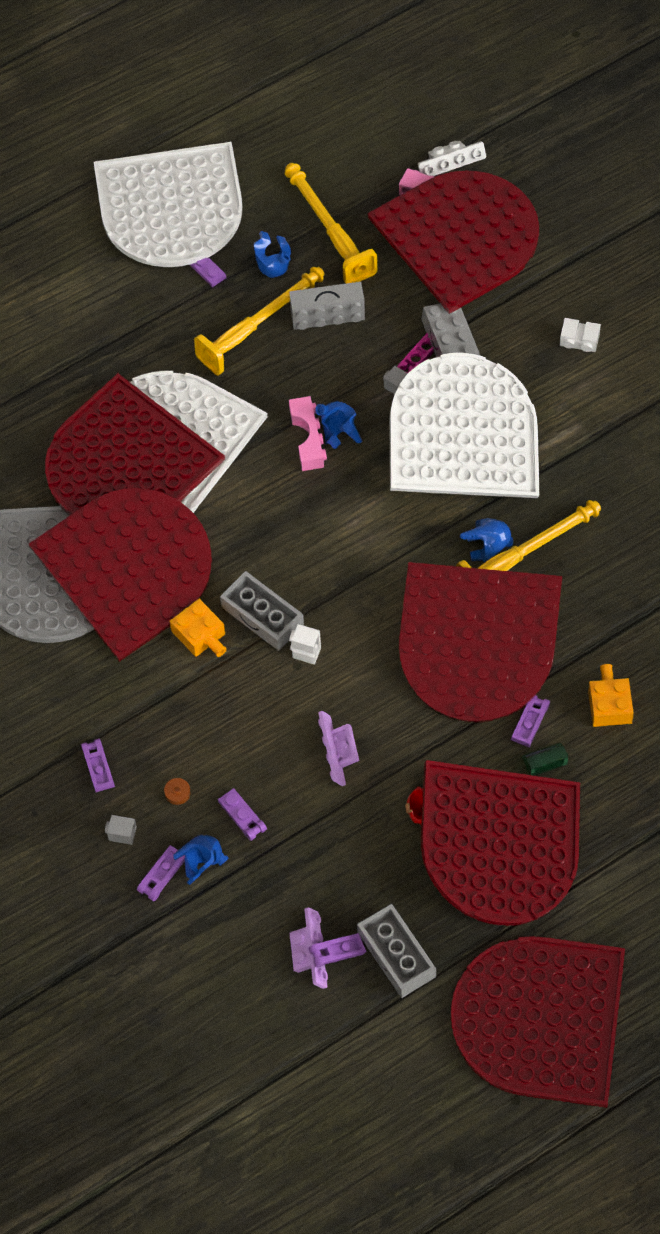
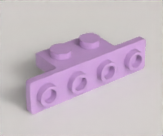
[318,711,359,786]
[290,907,328,989]

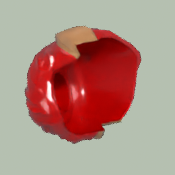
[405,786,423,825]

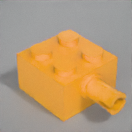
[170,598,227,657]
[588,664,634,727]

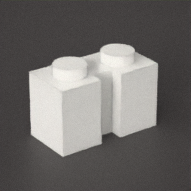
[560,318,601,352]
[289,624,321,665]

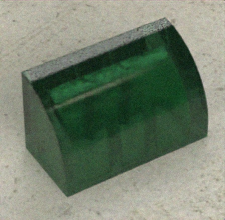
[522,742,568,776]

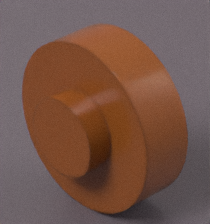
[164,778,191,805]

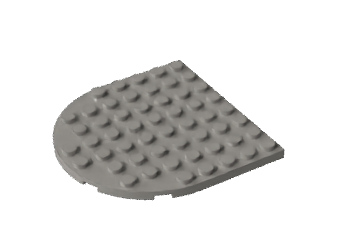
[0,506,94,643]

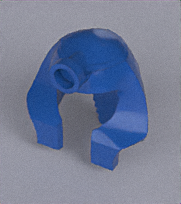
[254,231,291,278]
[315,401,362,449]
[460,518,513,562]
[173,835,229,885]

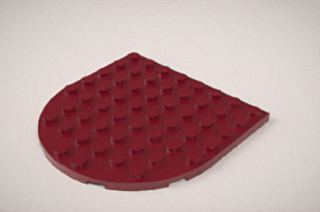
[368,171,539,314]
[45,373,225,515]
[29,488,212,662]
[399,562,562,722]
[421,760,580,926]
[451,936,625,1108]

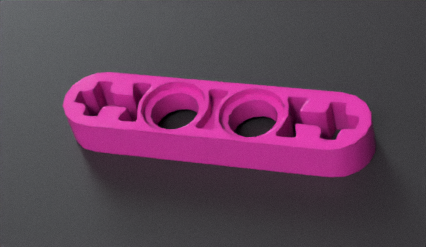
[397,333,434,373]

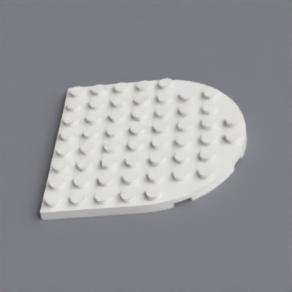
[94,142,243,267]
[389,353,539,498]
[130,371,268,513]

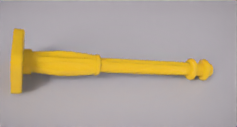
[285,163,378,284]
[194,267,325,376]
[456,500,601,571]

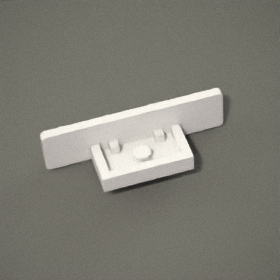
[418,141,486,176]

